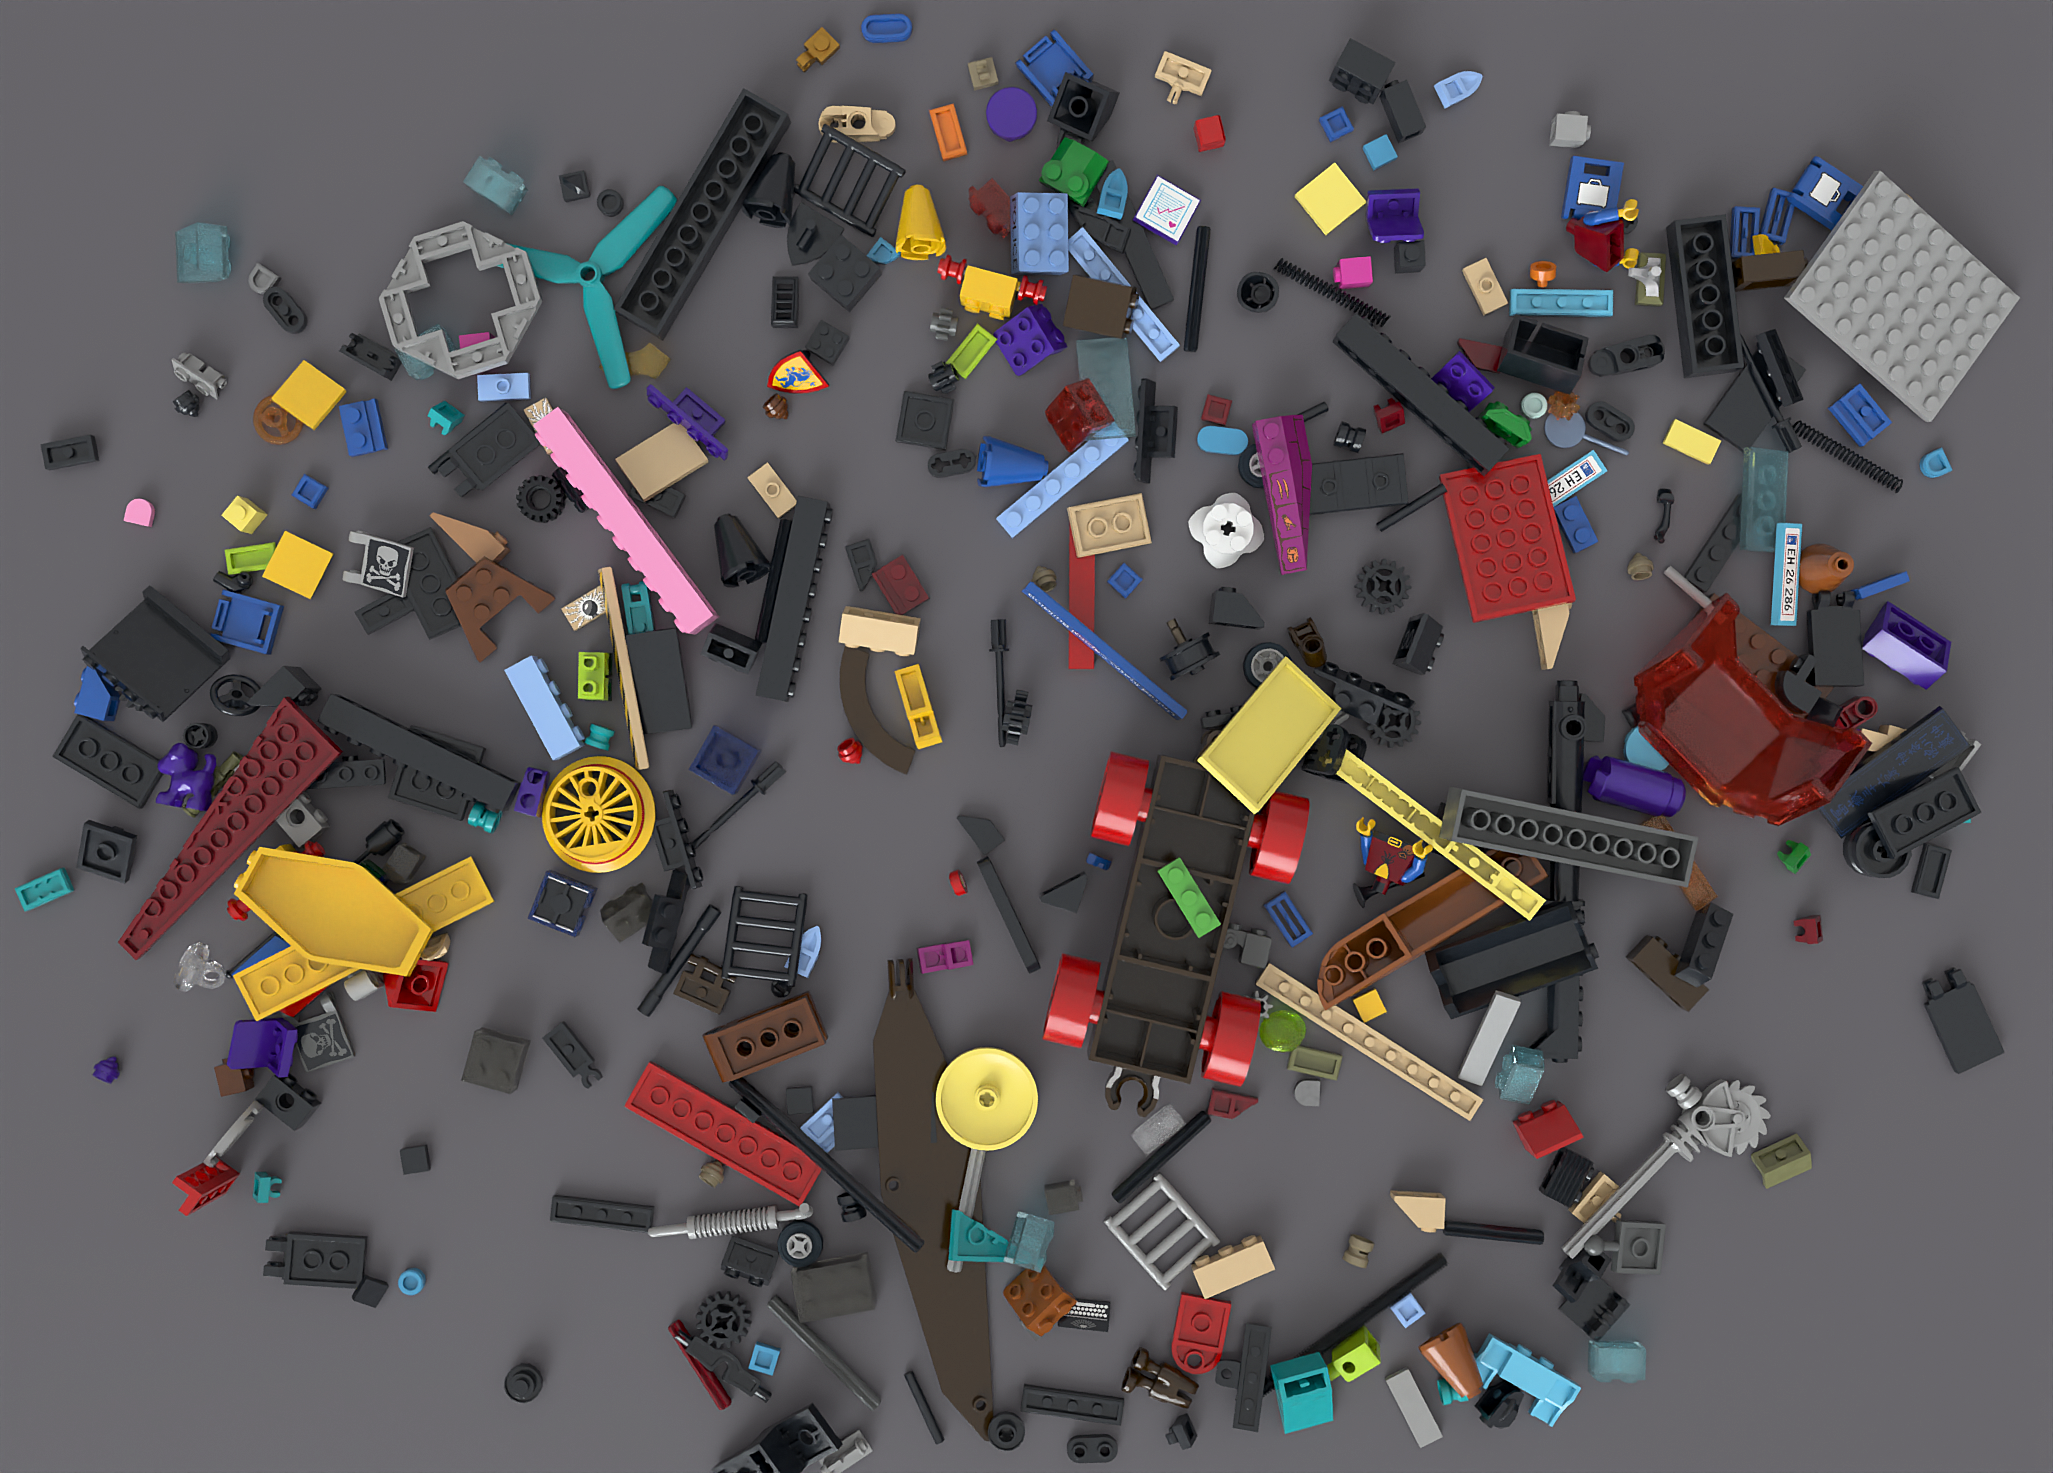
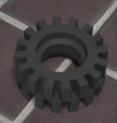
[516,475,566,523]

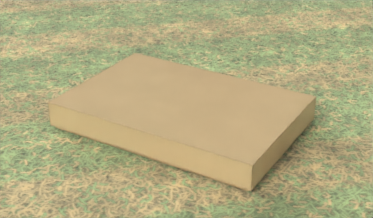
[615,423,708,502]
[1067,493,1152,558]

